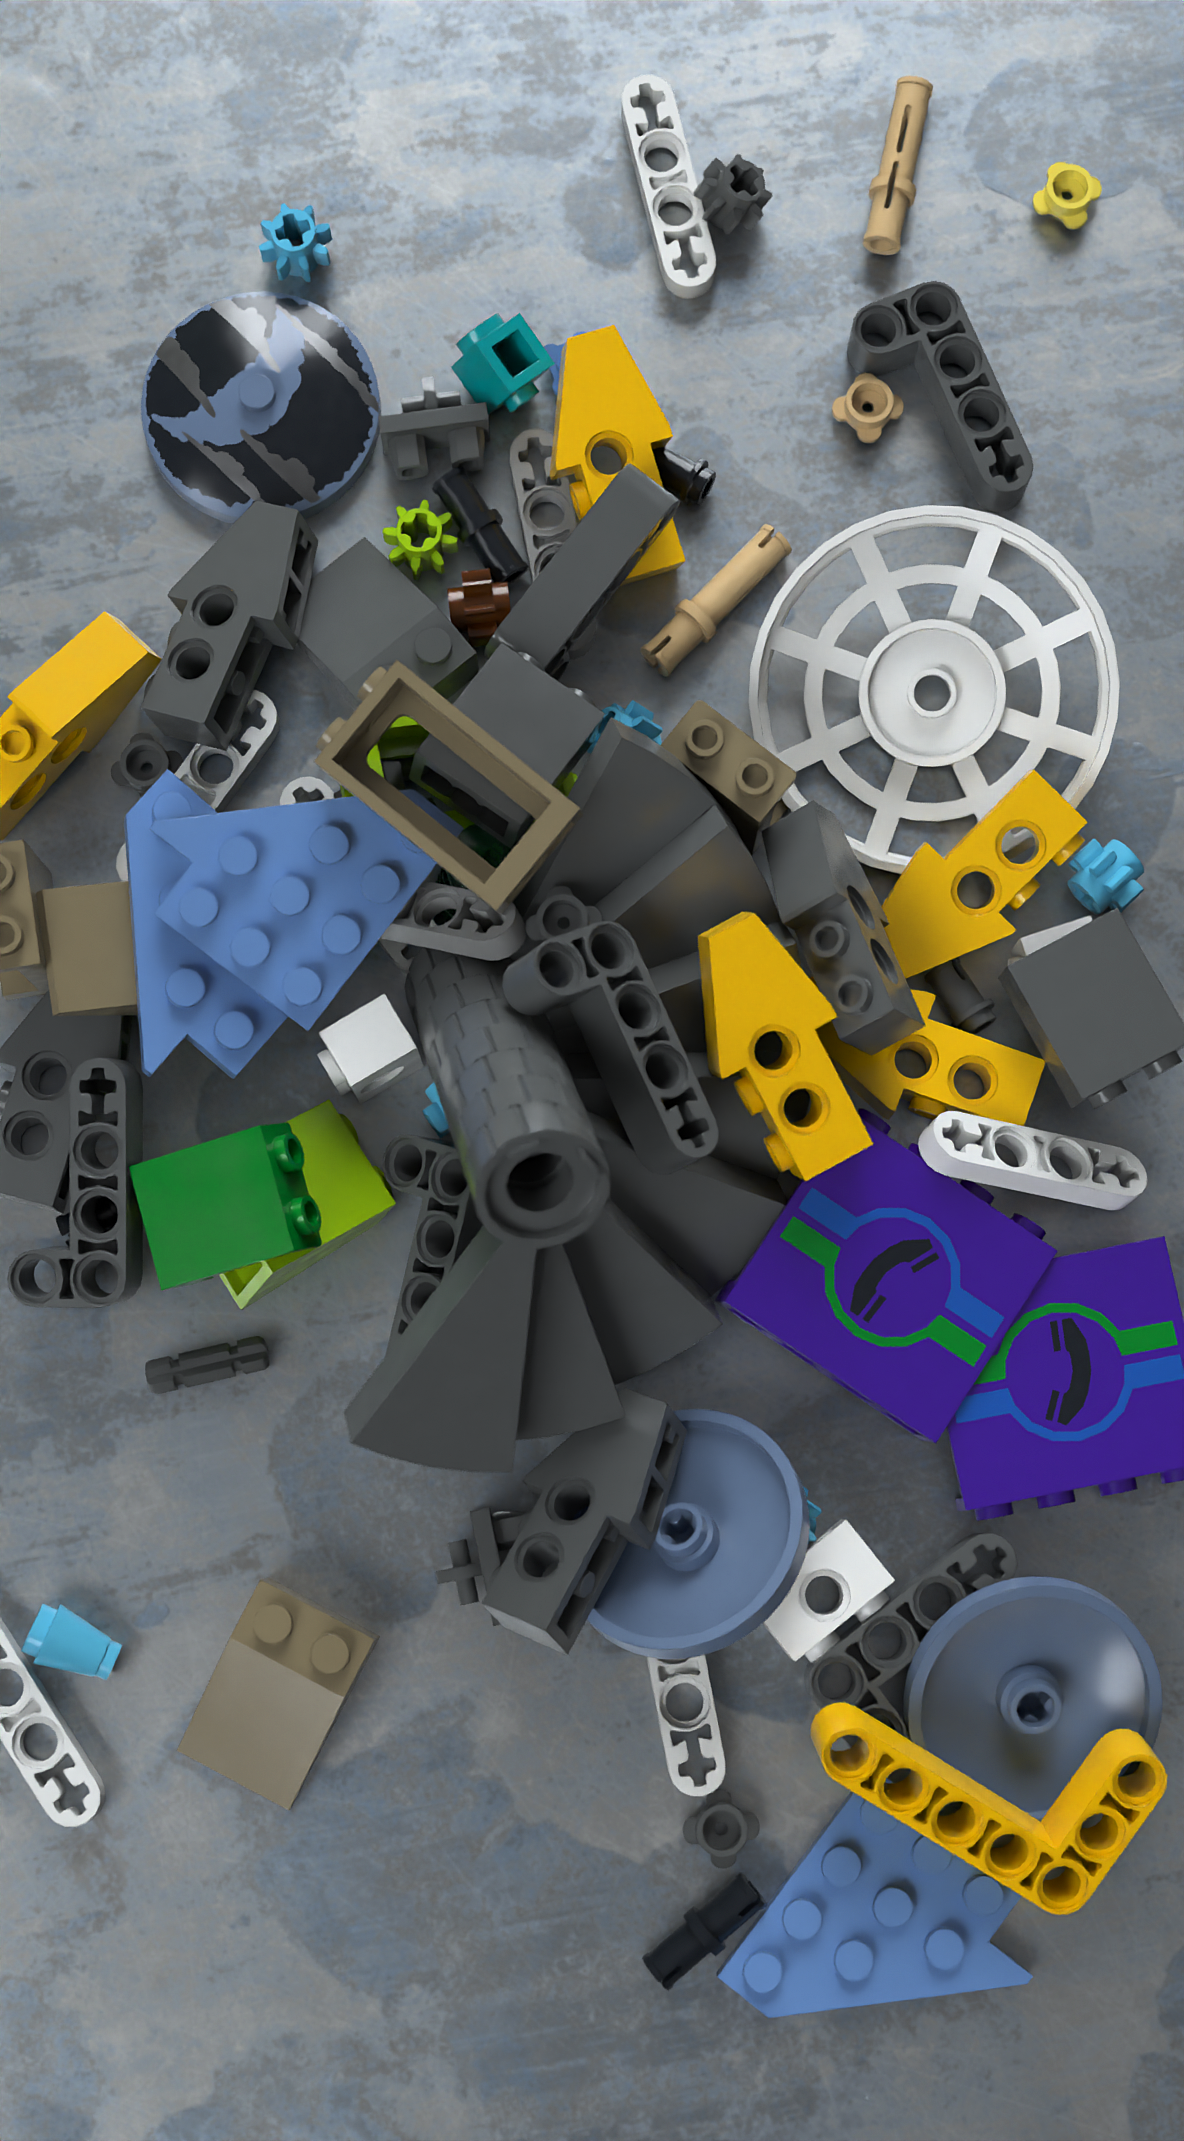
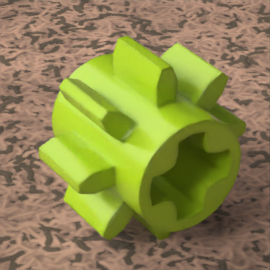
[382,499,459,581]

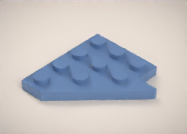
[124,769,289,1079]
[149,789,464,1031]
[716,1778,1033,2018]

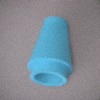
[21,1604,122,1680]

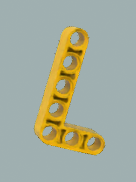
[811,1703,1167,1915]

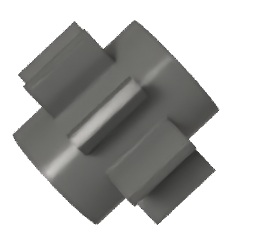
[693,154,772,235]

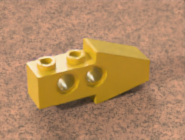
[550,325,686,586]
[0,611,162,841]
[881,769,1088,979]
[698,911,873,1181]
[809,977,1046,1126]

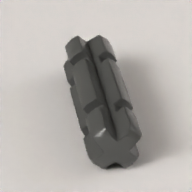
[145,1336,270,1394]

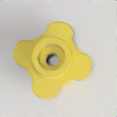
[1032,162,1102,229]

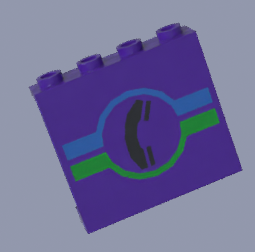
[714,1108,1057,1443]
[946,1236,1184,1521]

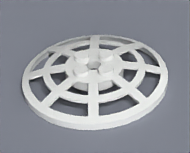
[749,505,1120,874]

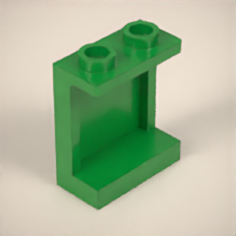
[129,1123,322,1290]

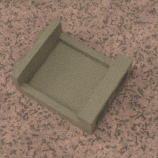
[660,700,796,856]
[0,839,53,1001]

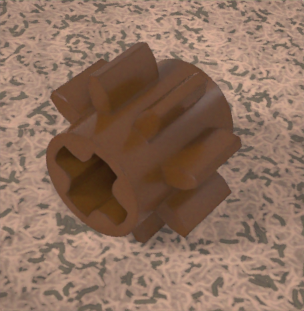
[447,568,511,647]

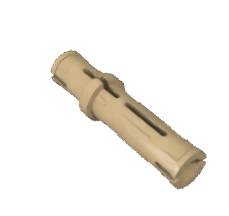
[863,76,933,255]
[640,524,792,677]

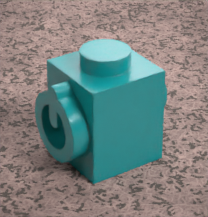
[451,313,555,415]

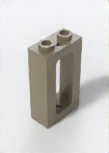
[314,660,583,915]

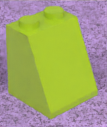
[219,1099,396,1310]

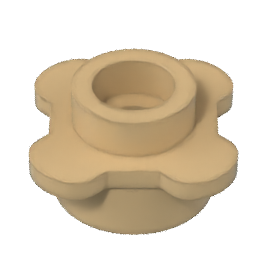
[832,373,904,443]

